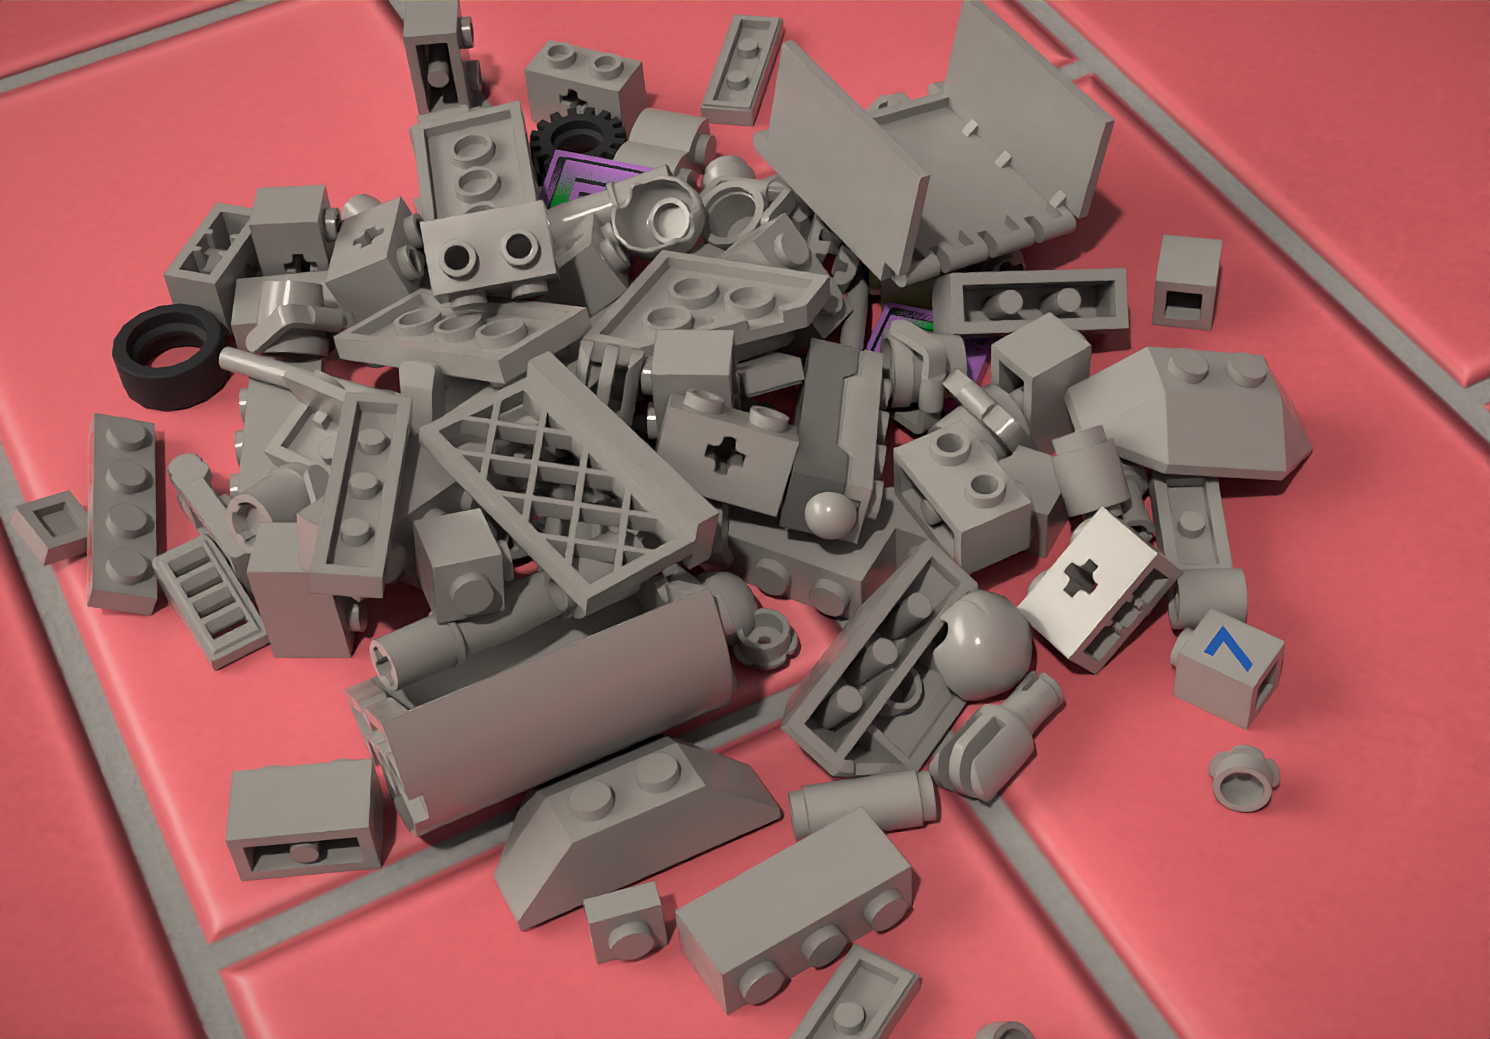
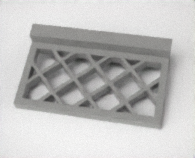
[418,351,719,613]

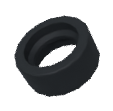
[112,303,230,411]

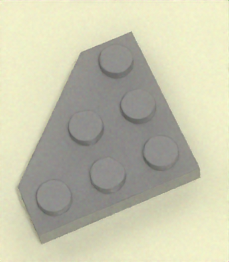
[582,250,830,370]

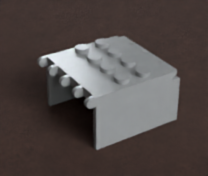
[753,0,1115,287]

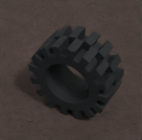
[529,107,627,187]

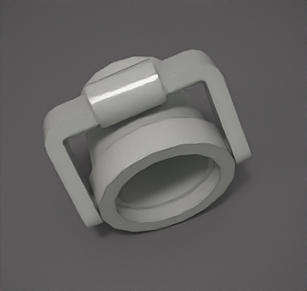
[699,176,796,251]
[246,281,356,360]
[880,319,967,435]
[927,368,1038,461]
[226,462,329,554]

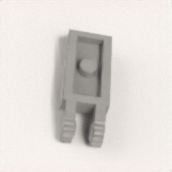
[167,452,255,601]

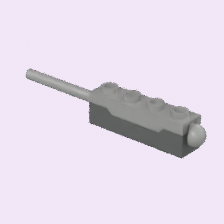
[779,264,892,543]

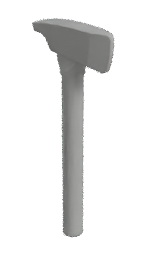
[219,346,446,437]

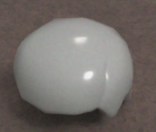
[611,174,706,261]
[933,589,1033,701]

